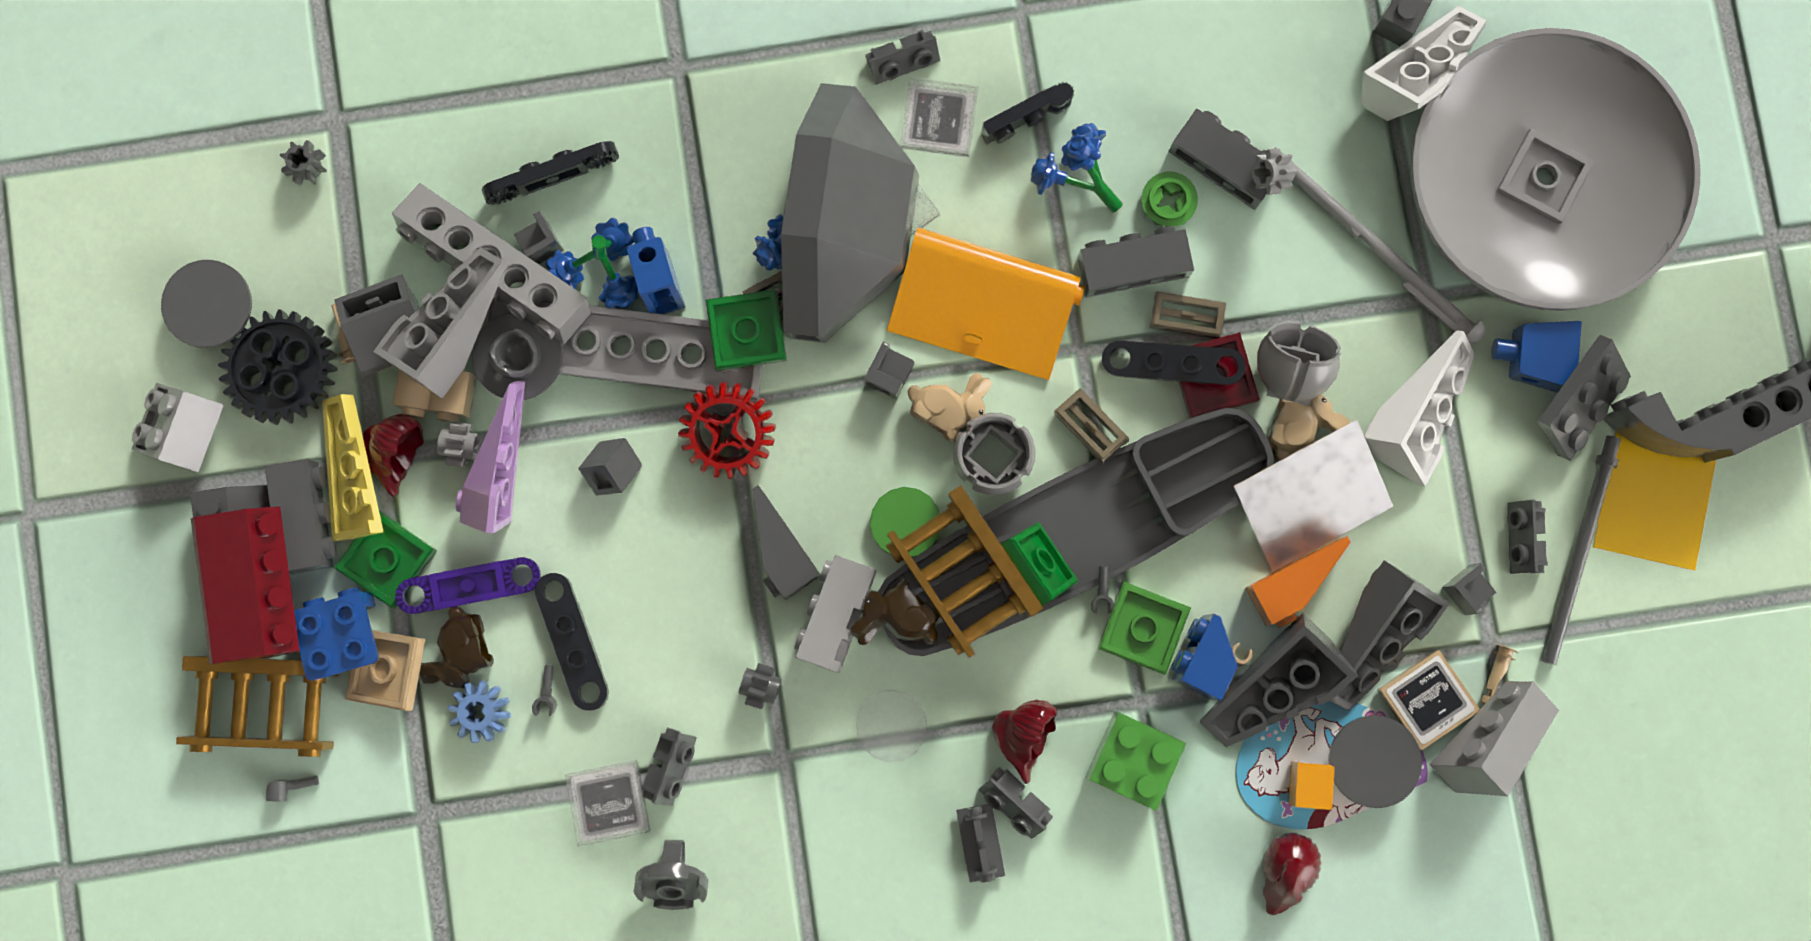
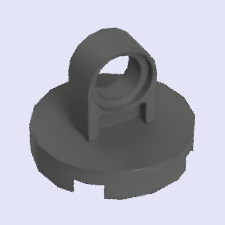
[633,840,708,910]

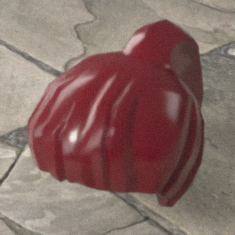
[362,414,425,497]
[992,699,1057,784]
[1263,832,1321,915]

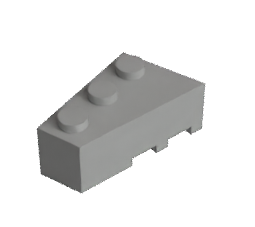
[1429,681,1559,796]

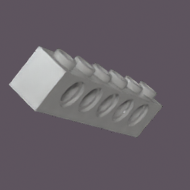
[392,183,591,344]

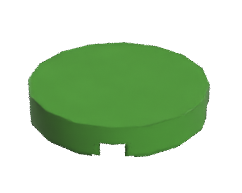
[870,487,940,557]

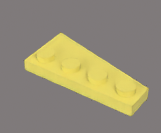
[322,394,383,541]

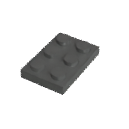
[1538,335,1631,461]

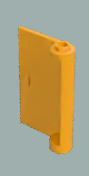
[887,227,1086,380]

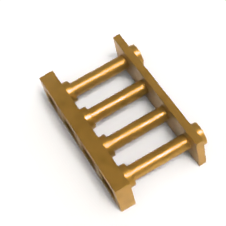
[885,485,1043,658]
[176,656,339,757]

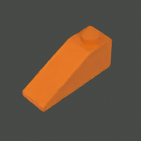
[1245,536,1351,628]

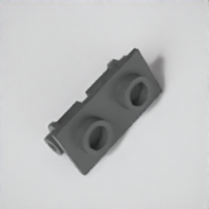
[865,30,940,85]
[1507,500,1548,574]
[641,727,697,806]
[978,767,1053,839]
[956,804,1005,883]

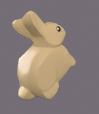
[908,373,992,443]
[1267,395,1350,462]

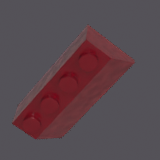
[190,506,300,665]

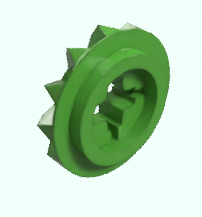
[1141,172,1198,227]

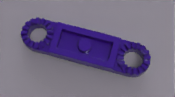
[395,557,541,614]

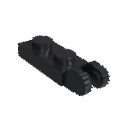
[981,82,1074,145]

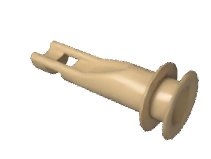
[331,304,356,364]
[1481,644,1518,704]

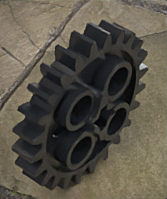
[218,309,338,425]

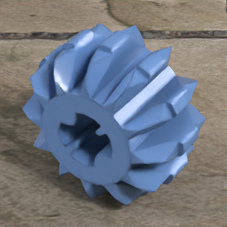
[447,681,511,743]

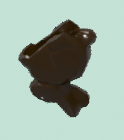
[850,579,939,645]
[419,606,494,688]

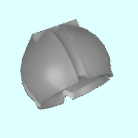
[1257,322,1341,406]
[953,413,1035,495]

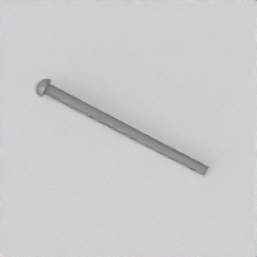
[1274,147,1485,343]

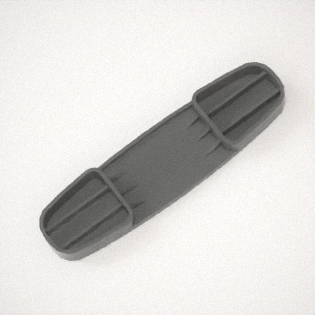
[878,408,1274,656]

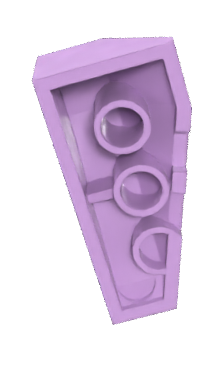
[456,381,525,534]

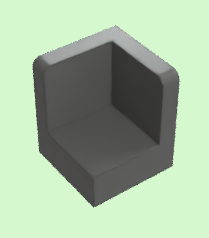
[514,211,564,264]
[864,341,914,400]
[578,438,642,496]
[1442,563,1496,615]

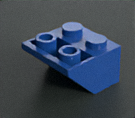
[1170,613,1238,700]

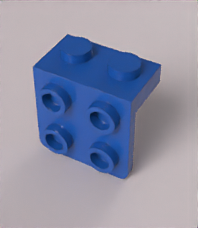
[294,587,379,681]

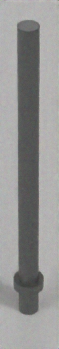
[1542,435,1621,665]

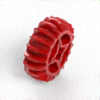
[678,382,776,479]

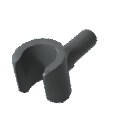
[1091,565,1114,614]
[532,665,557,717]
[266,775,319,801]

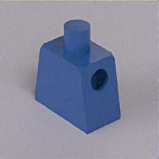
[627,227,686,315]
[1491,321,1582,393]

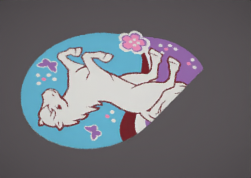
[1236,701,1428,829]

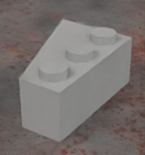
[794,555,877,673]

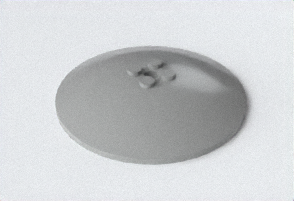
[1410,28,1700,311]

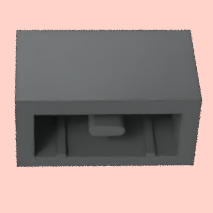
[334,274,419,377]

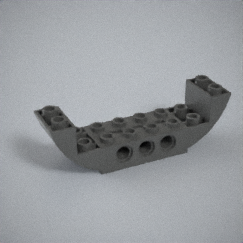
[1603,358,1811,463]

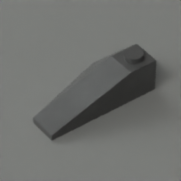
[1330,560,1450,710]
[1200,613,1358,747]

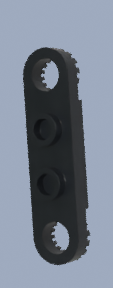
[481,141,619,205]
[1102,341,1246,386]
[535,573,609,711]

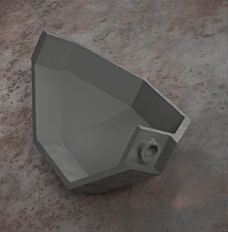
[781,83,920,343]

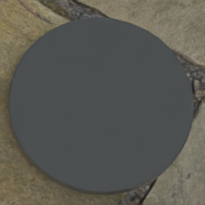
[161,260,252,348]
[472,312,562,400]
[1328,715,1422,808]

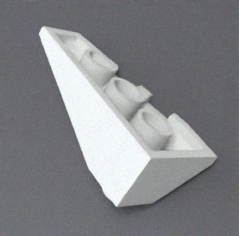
[1361,6,1487,121]
[1364,330,1475,486]

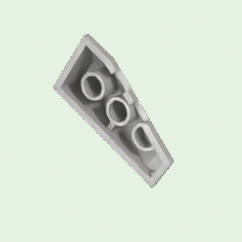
[373,248,507,399]

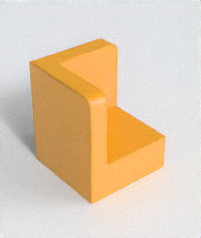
[1288,761,1335,810]

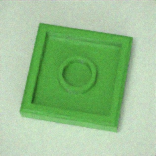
[1097,581,1191,675]

